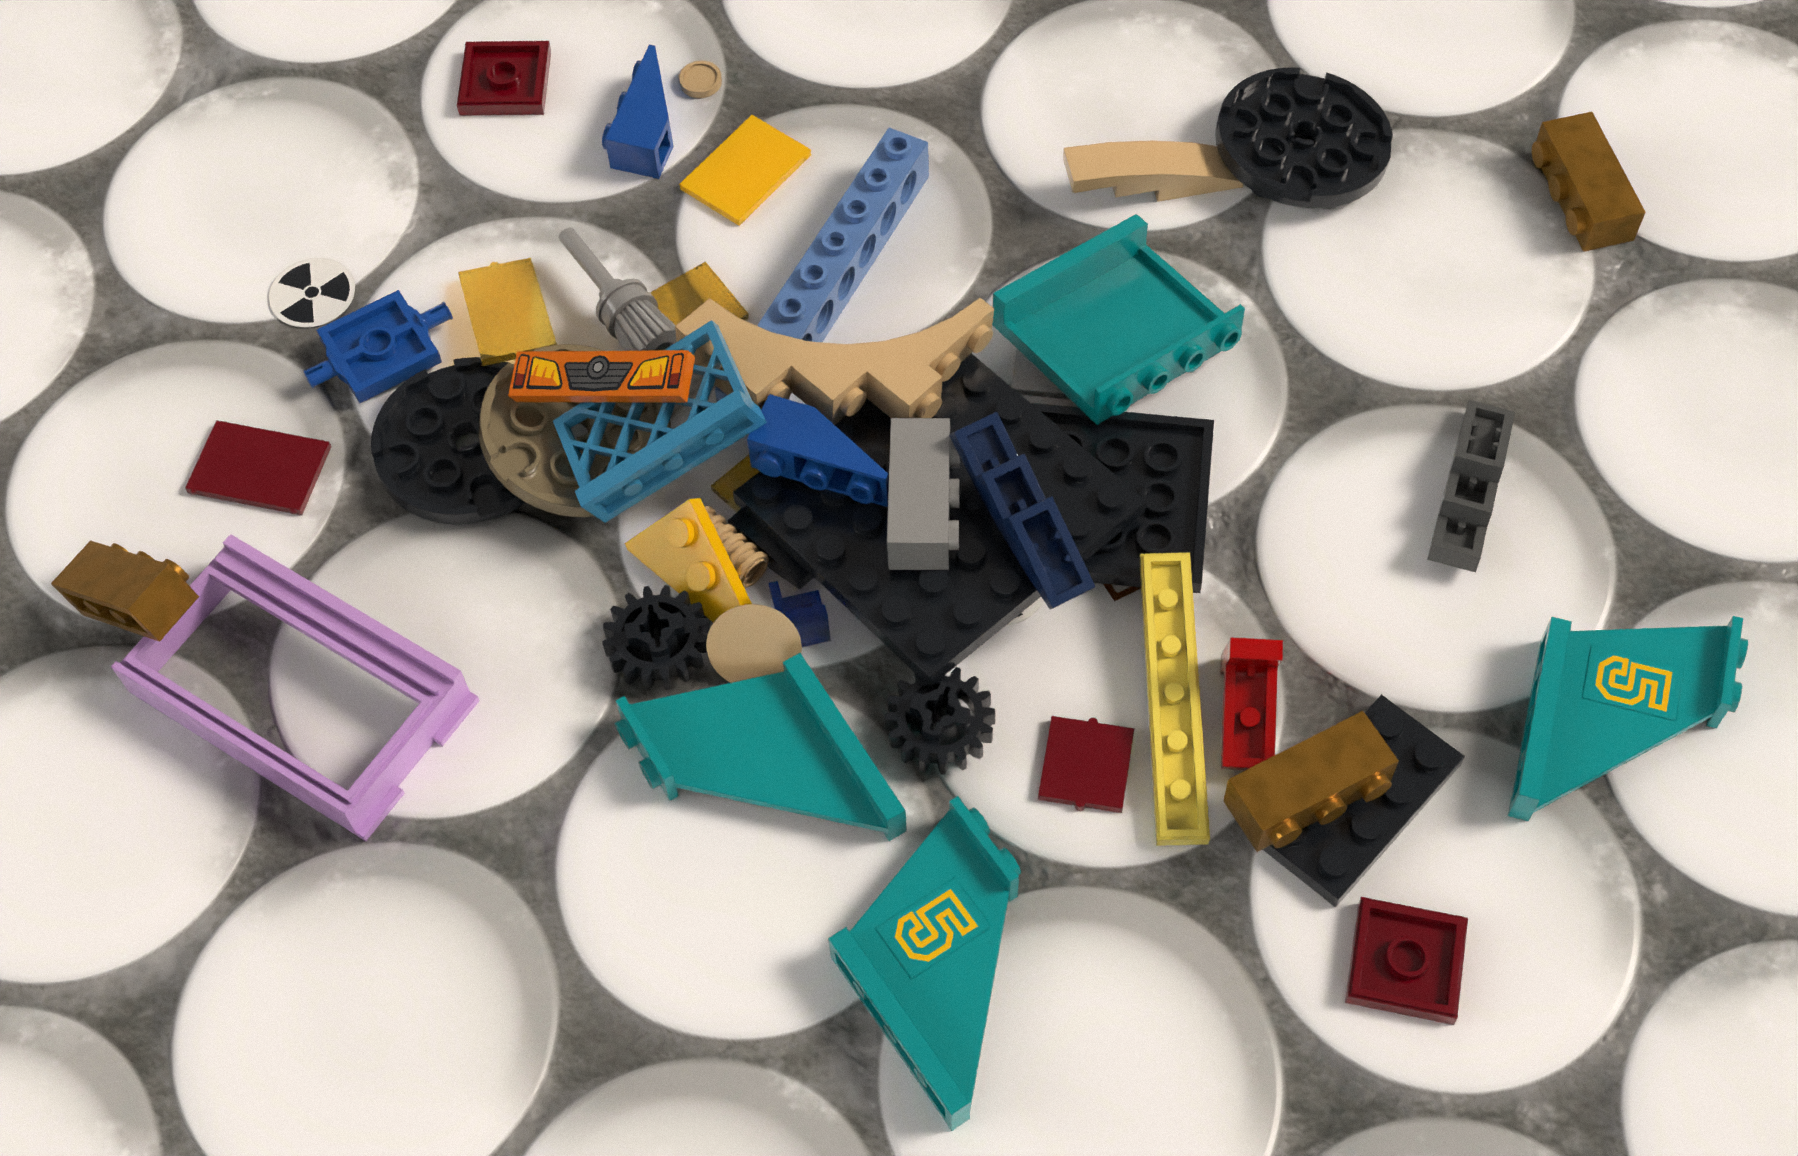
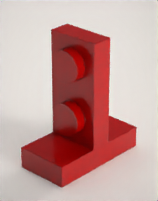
[1220,637,1283,770]

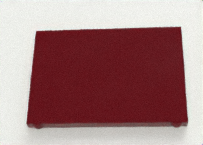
[185,420,332,515]

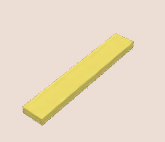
[1139,552,1210,846]

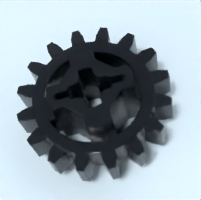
[602,585,710,691]
[885,667,996,775]

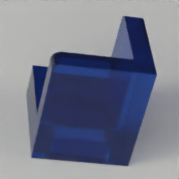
[768,581,831,647]

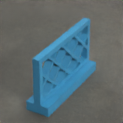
[553,320,767,523]

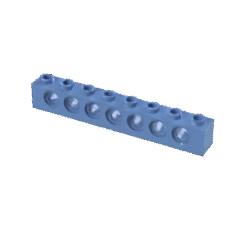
[715,128,929,402]

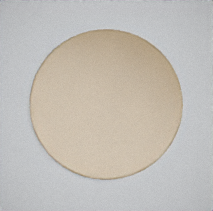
[706,604,802,683]

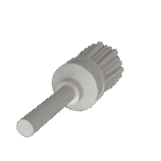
[559,227,677,351]

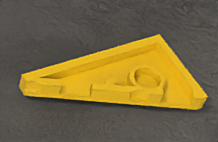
[624,498,752,623]

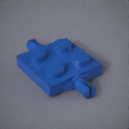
[303,290,453,404]

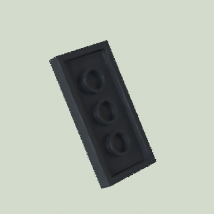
[1262,694,1465,907]

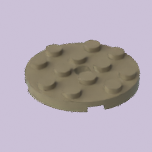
[479,344,671,517]

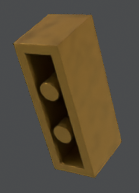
[1532,111,1646,252]
[51,540,199,642]
[1223,711,1399,852]

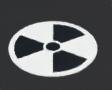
[268,258,355,328]

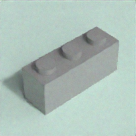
[887,418,960,570]

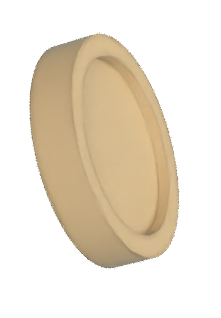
[679,61,722,98]

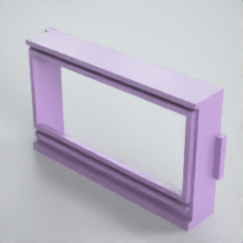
[111,534,480,841]

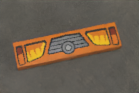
[508,350,695,403]

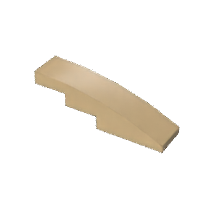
[1063,140,1243,202]

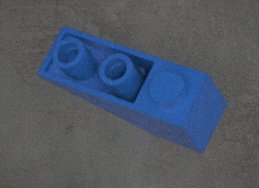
[602,44,674,179]
[747,394,889,507]

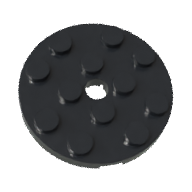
[1215,67,1393,209]
[371,357,526,525]

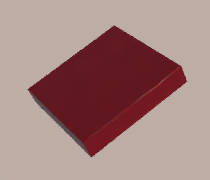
[457,41,551,116]
[1345,897,1468,1025]

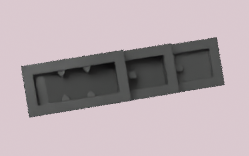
[1427,400,1515,573]

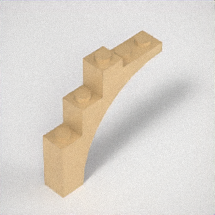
[675,298,994,425]

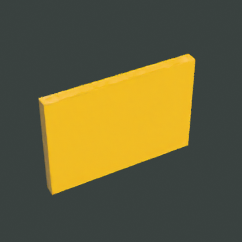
[679,115,811,226]

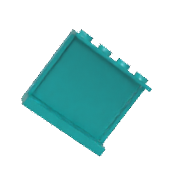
[992,214,1245,425]

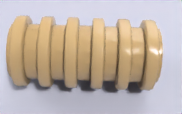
[704,506,769,588]

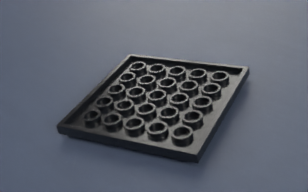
[733,353,1146,687]

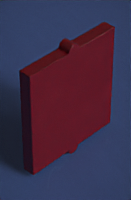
[1038,716,1135,813]

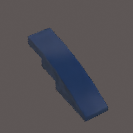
[949,412,1096,609]

